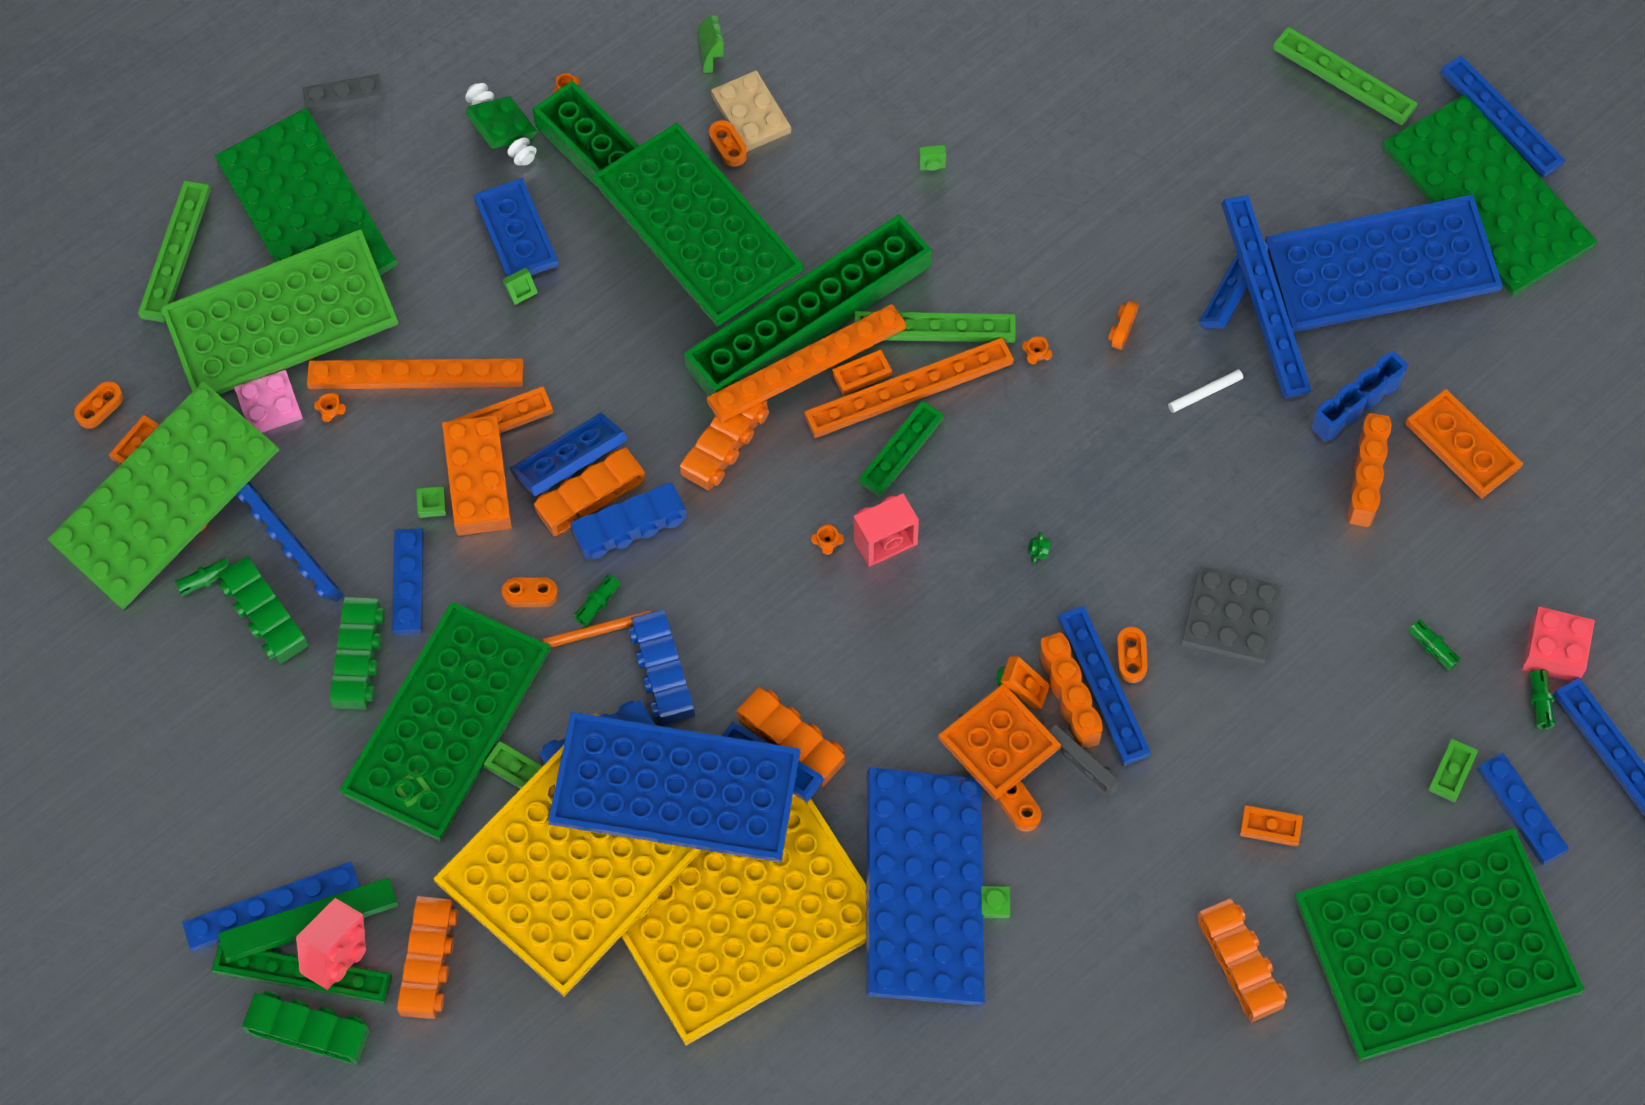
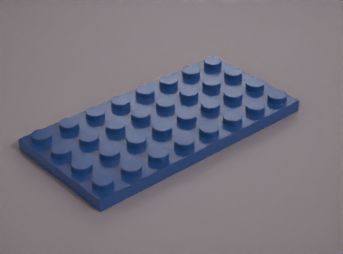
[1265,195,1502,333]
[548,712,800,863]
[866,767,985,1006]

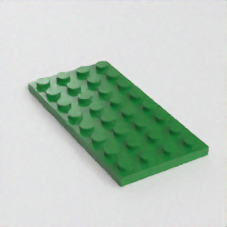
[1382,95,1597,296]
[214,108,398,275]
[592,122,804,327]
[339,601,551,842]

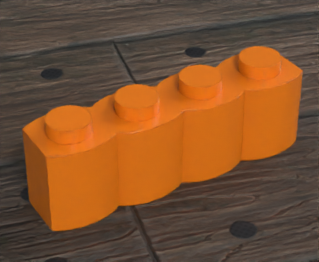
[680,400,769,491]
[1347,413,1392,527]
[534,447,646,537]
[1039,632,1103,748]
[736,687,845,788]
[397,896,459,1020]
[1197,898,1287,1023]

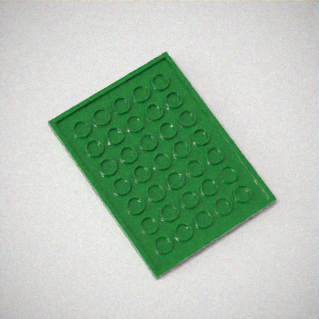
[1294,828,1585,1062]

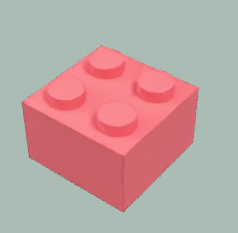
[853,493,919,567]
[1522,606,1595,682]
[296,898,366,990]

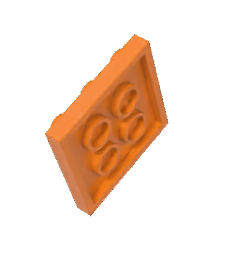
[938,684,1061,801]

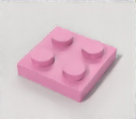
[234,370,303,433]

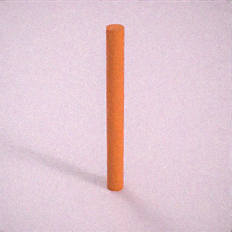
[542,610,651,648]

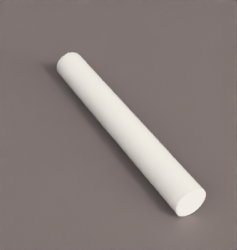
[1168,369,1243,413]

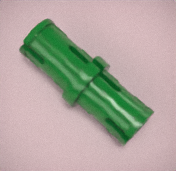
[175,557,230,597]
[573,574,621,627]
[1408,619,1461,671]
[1529,670,1556,729]

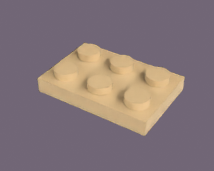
[711,70,791,152]

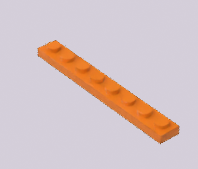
[707,304,906,423]
[804,337,1014,438]
[307,358,524,389]

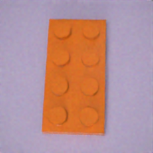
[1405,389,1523,499]

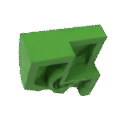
[697,15,724,73]

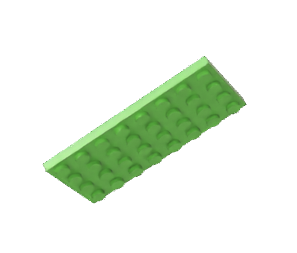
[161,229,399,395]
[48,381,279,610]

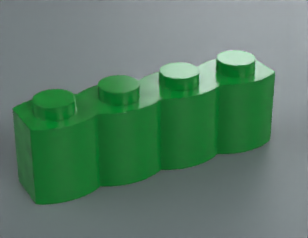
[218,556,309,664]
[330,597,385,710]
[242,991,370,1065]

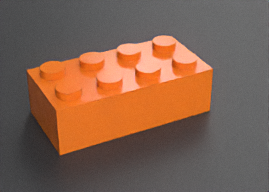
[442,415,512,536]

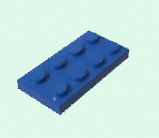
[473,178,559,277]
[510,413,627,496]

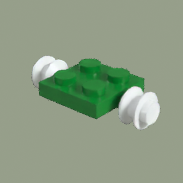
[465,83,537,166]

